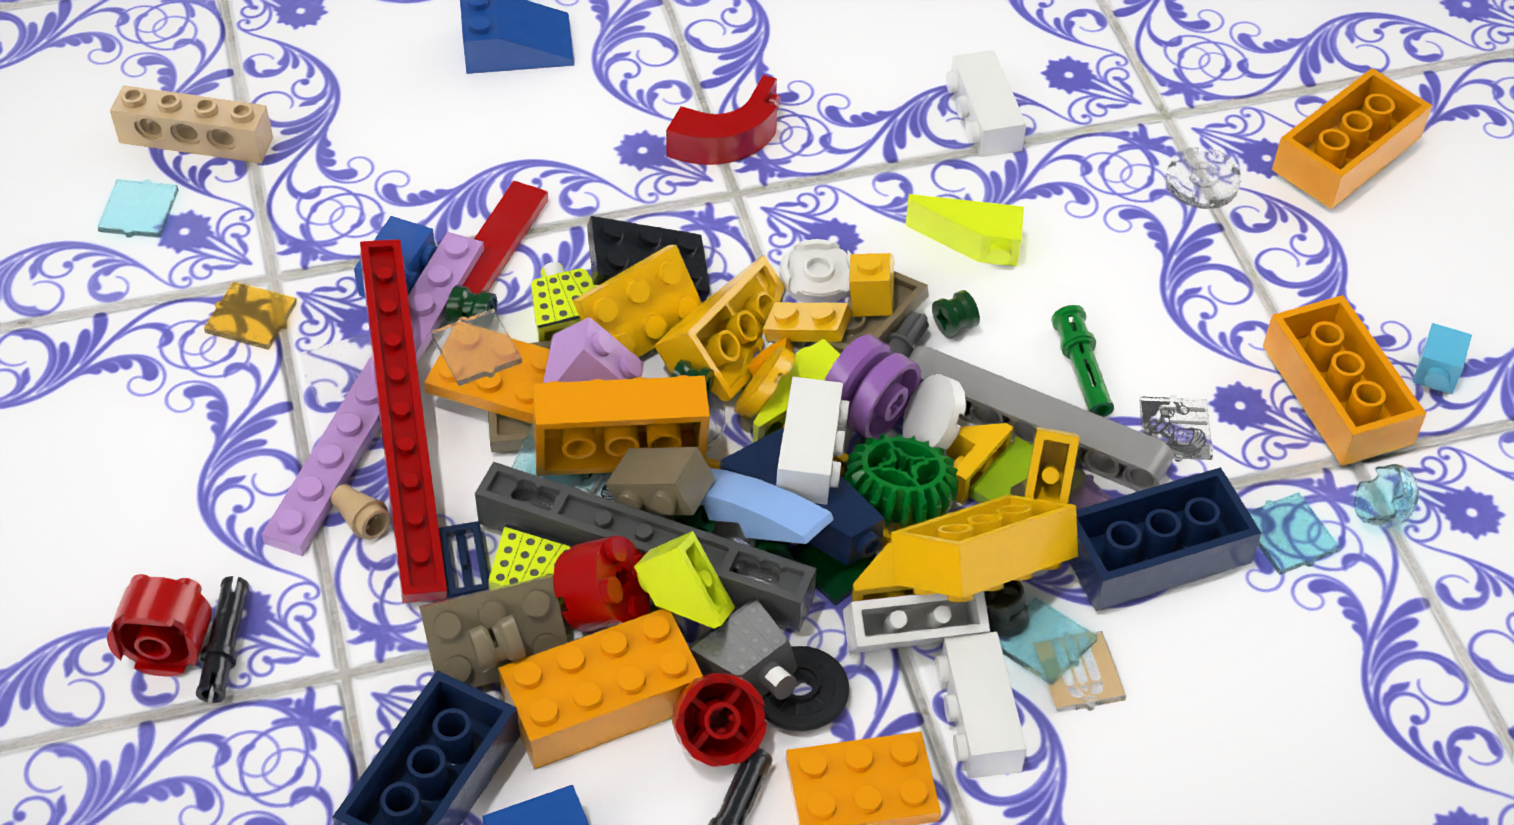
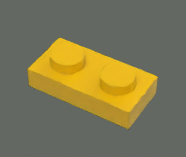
[763,302,852,342]

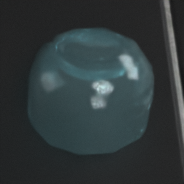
[1354,464,1419,528]

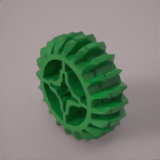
[844,433,958,528]

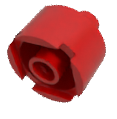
[553,535,650,633]
[107,574,212,677]

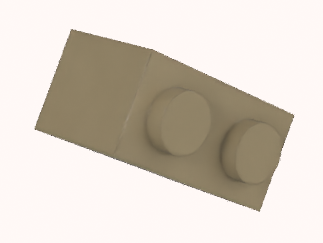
[606,447,716,515]

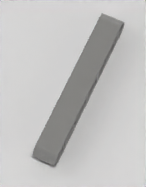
[909,346,1173,492]

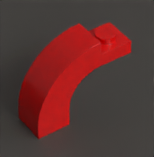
[666,75,781,165]

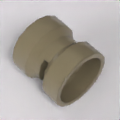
[468,614,527,673]

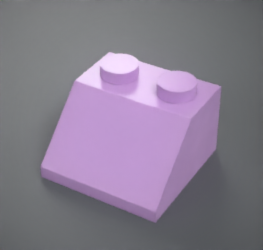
[543,317,644,383]

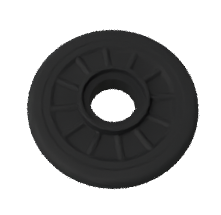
[762,646,850,731]

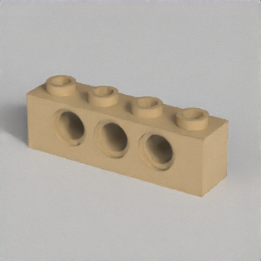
[109,85,273,164]

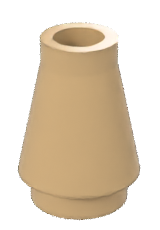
[330,484,390,540]

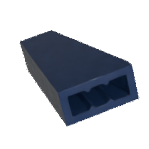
[720,427,885,566]

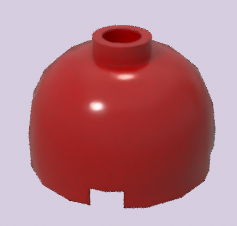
[672,673,767,767]

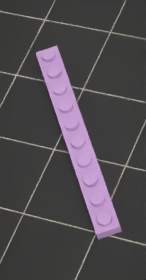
[261,231,484,557]

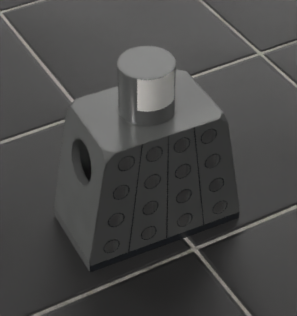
[688,598,798,700]

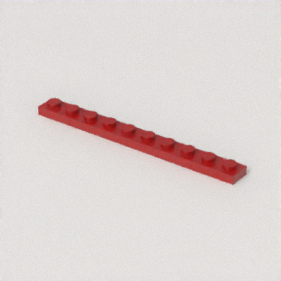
[360,239,447,603]

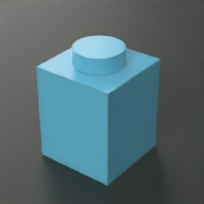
[1413,323,1472,394]

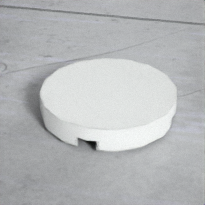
[779,239,851,303]
[902,374,966,451]

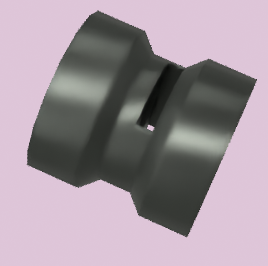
[984,580,1030,638]

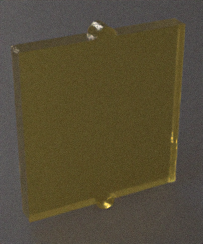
[204,281,297,350]

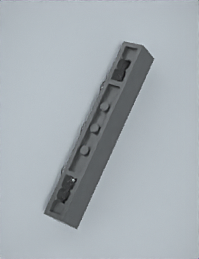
[474,461,816,632]

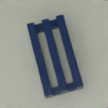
[439,521,490,599]

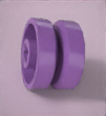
[825,334,921,440]

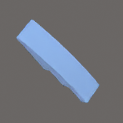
[700,468,834,544]

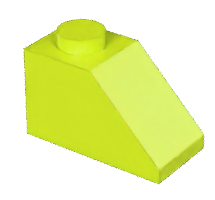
[634,531,735,629]

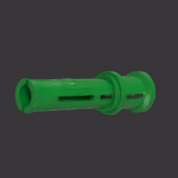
[1051,305,1115,417]

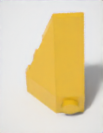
[654,255,785,402]

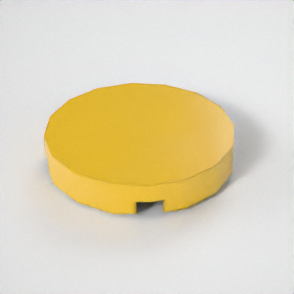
[734,346,795,420]

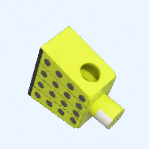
[531,262,597,342]
[489,523,576,607]

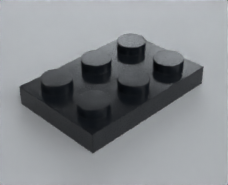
[587,216,710,302]

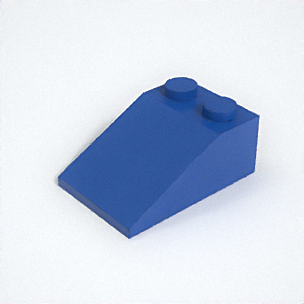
[460,0,574,74]

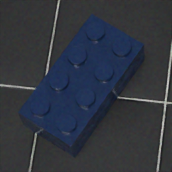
[1068,467,1262,611]
[332,670,520,825]

